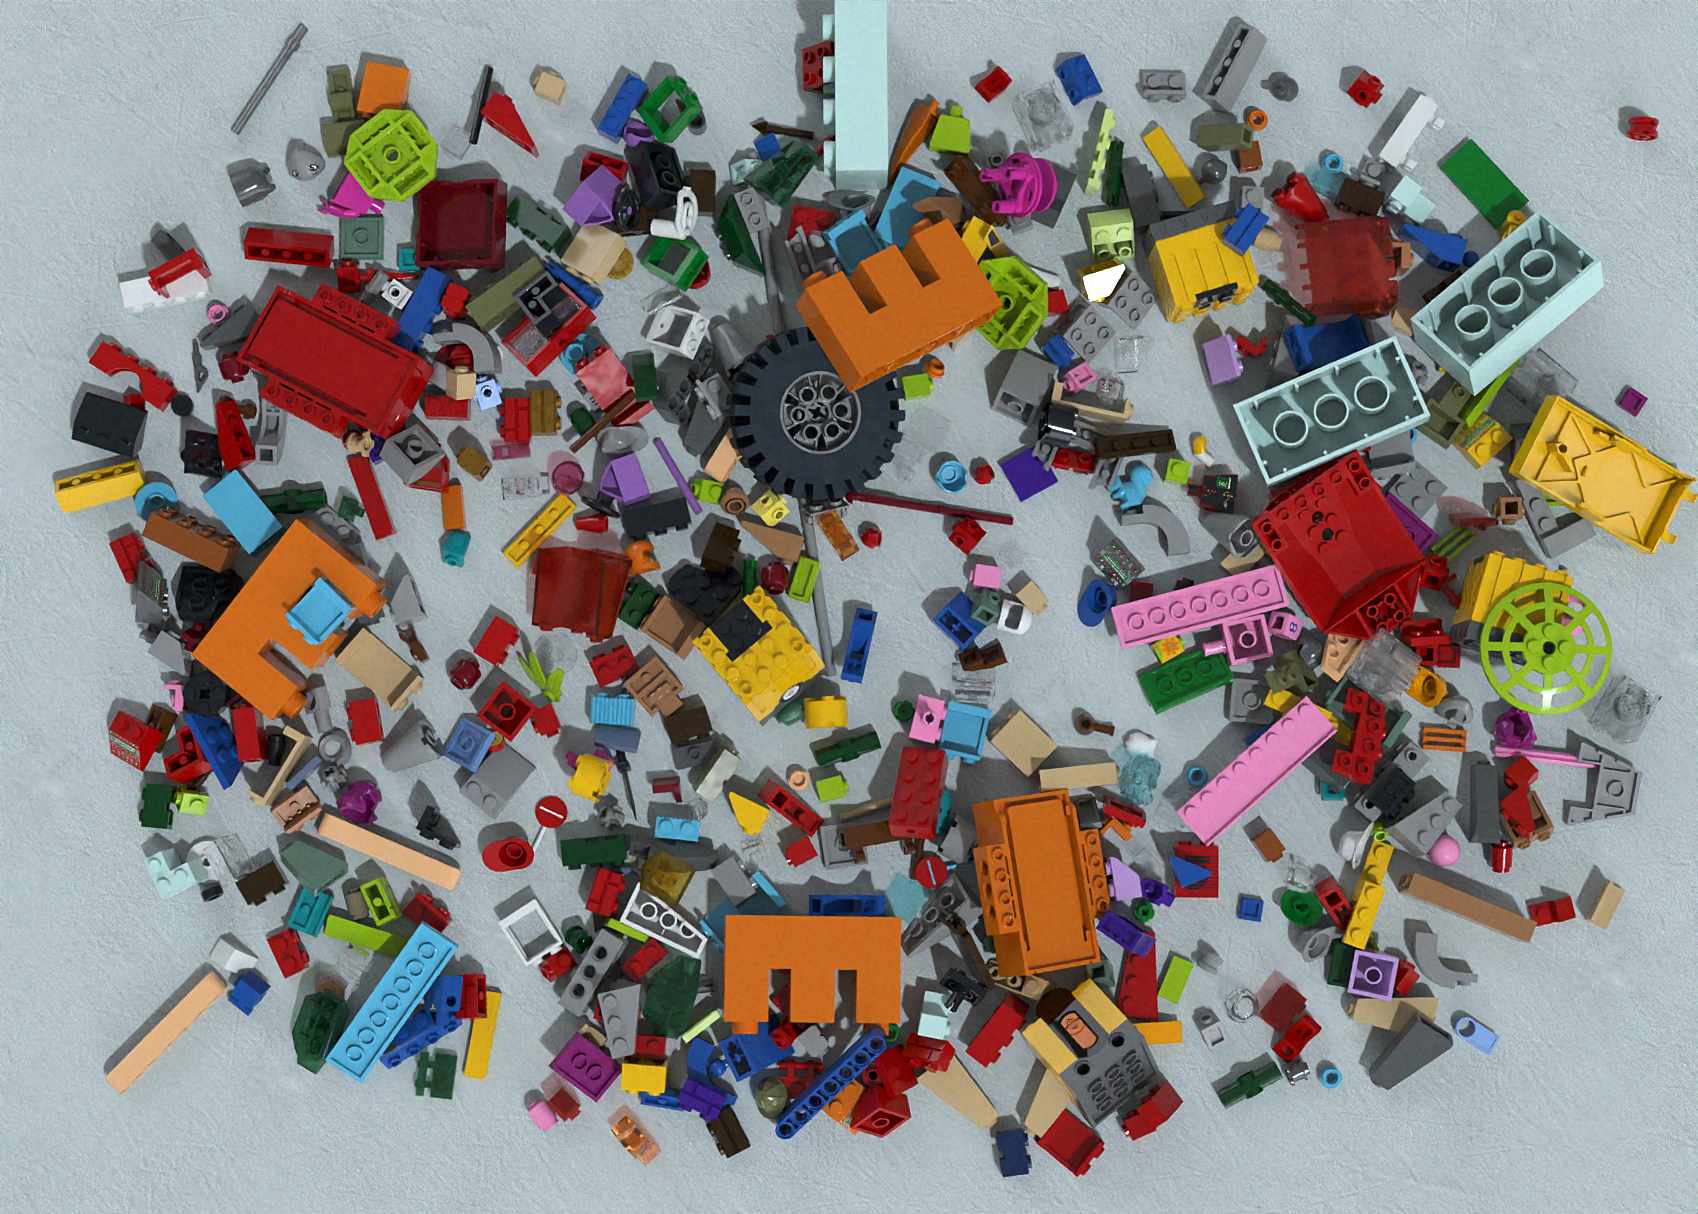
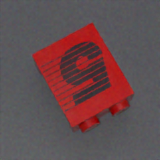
[1173,841,1219,898]

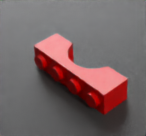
[89,341,178,412]

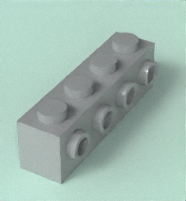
[1201,24,1268,113]
[1351,741,1430,823]

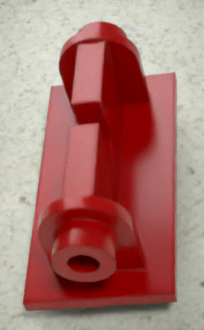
[1051,447,1096,475]

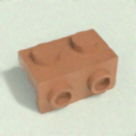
[1382,239,1414,277]
[270,784,323,835]

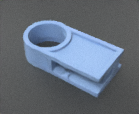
[1454,1017,1500,1055]

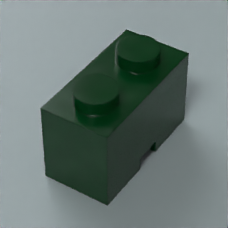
[139,783,177,829]

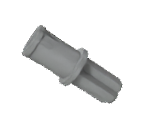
[357,270,389,306]

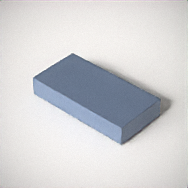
[594,725,641,754]
[285,755,325,791]

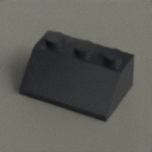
[627,140,690,210]
[71,392,148,458]

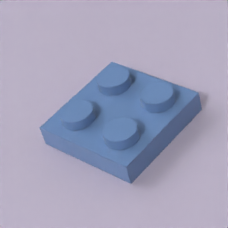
[443,717,496,773]

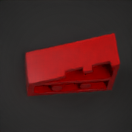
[965,990,1030,1068]

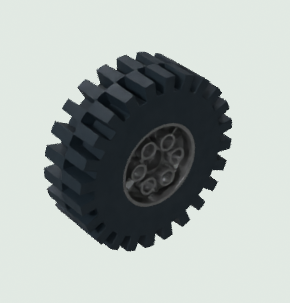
[725,327,906,500]

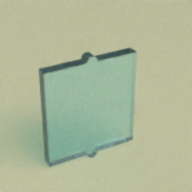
[885,873,930,924]

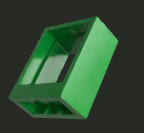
[637,76,703,143]
[640,236,709,292]

